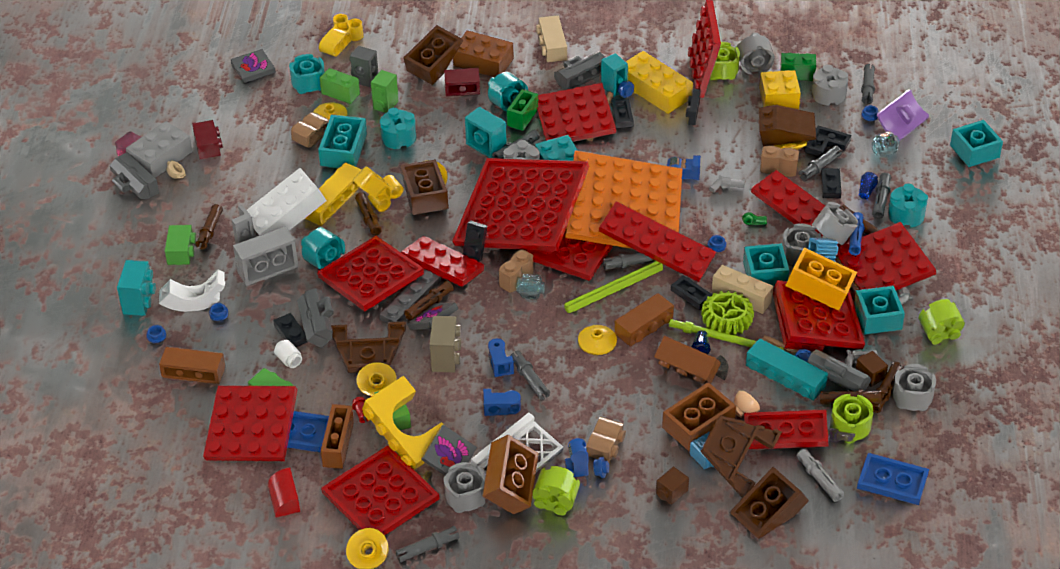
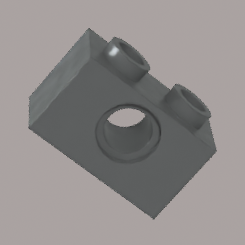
[349,46,379,88]

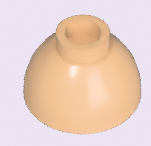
[734,391,760,418]

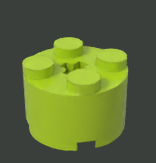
[710,42,740,80]
[918,299,965,345]
[830,394,873,443]
[533,466,580,516]

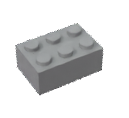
[126,121,193,178]
[233,226,298,286]

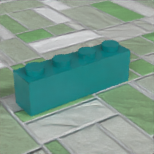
[746,338,828,401]

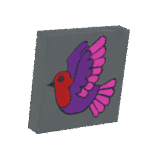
[231,49,276,83]
[407,302,458,330]
[421,425,477,476]

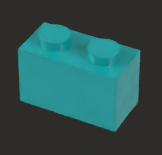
[601,53,628,97]

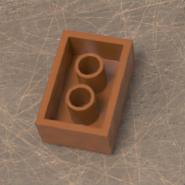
[453,30,514,77]
[662,382,736,452]
[483,435,539,515]

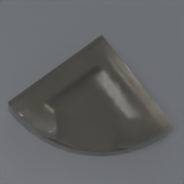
[716,355,728,380]

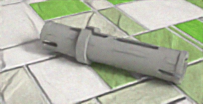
[796,449,844,502]

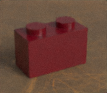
[444,68,480,96]
[192,120,223,160]

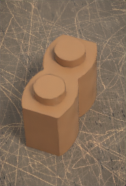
[291,112,329,148]
[760,146,799,177]
[499,249,534,293]
[586,416,626,462]

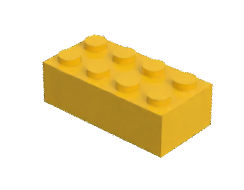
[626,51,693,114]

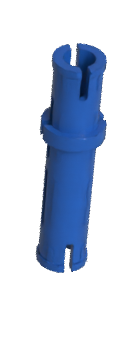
[849,212,864,255]

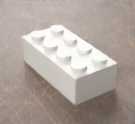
[247,168,327,236]

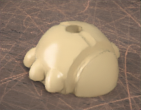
[166,161,186,179]

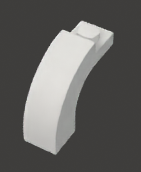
[159,269,225,312]

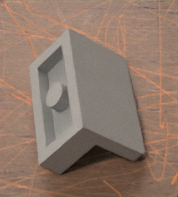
[232,205,255,244]

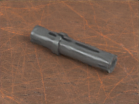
[861,64,875,104]
[493,129,540,159]
[799,146,842,181]
[872,172,892,219]
[603,252,656,270]
[510,350,550,400]
[395,526,460,563]

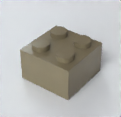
[430,316,461,373]

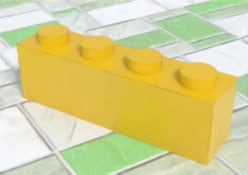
[305,163,362,226]

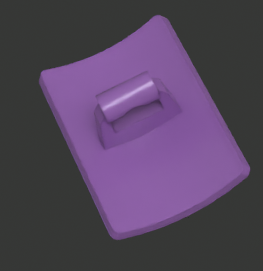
[877,90,929,142]

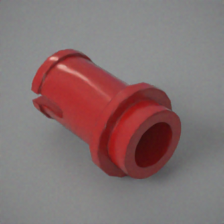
[352,397,370,423]

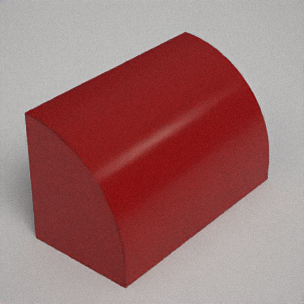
[268,467,300,518]

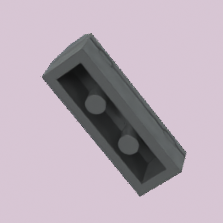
[554,52,606,90]
[110,152,159,199]
[297,288,334,348]
[807,349,871,391]

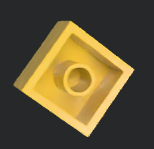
[759,70,801,109]

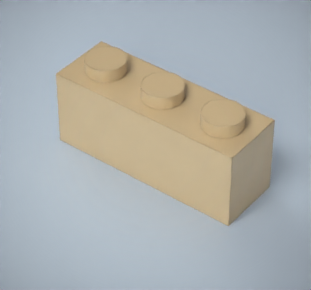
[536,15,567,62]
[712,265,773,314]

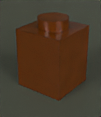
[856,351,888,387]
[656,466,689,505]

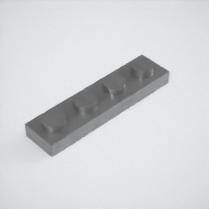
[380,269,441,323]

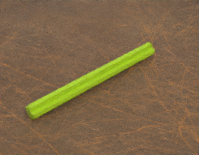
[564,261,663,313]

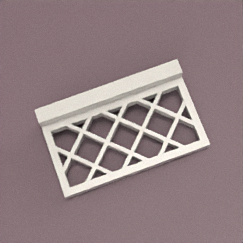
[471,412,563,475]

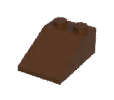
[403,25,463,85]
[759,105,816,147]
[400,159,449,215]
[730,467,809,539]

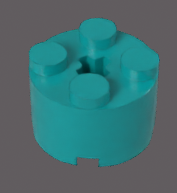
[289,54,325,94]
[488,72,528,112]
[380,108,416,149]
[888,183,928,227]
[301,227,345,270]

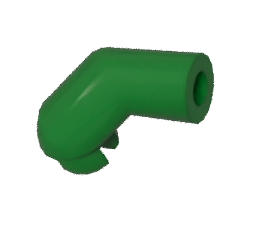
[742,212,767,225]

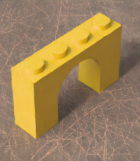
[362,375,444,470]

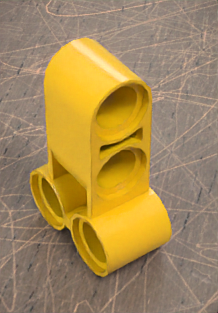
[319,14,364,57]
[353,166,404,212]

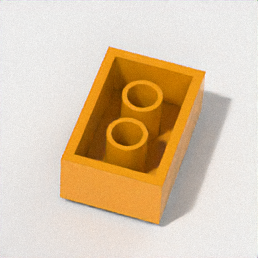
[785,248,857,310]

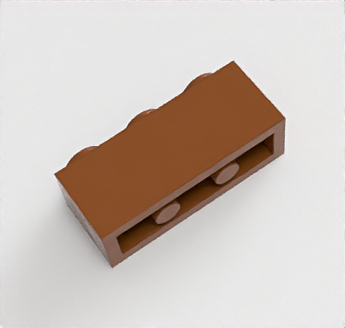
[615,293,674,347]
[654,336,721,385]
[159,347,226,384]
[321,404,354,469]

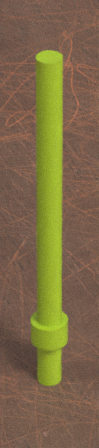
[669,319,785,350]

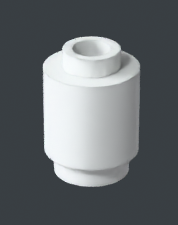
[274,340,302,368]

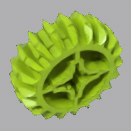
[701,290,754,336]

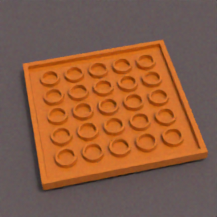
[565,150,682,249]

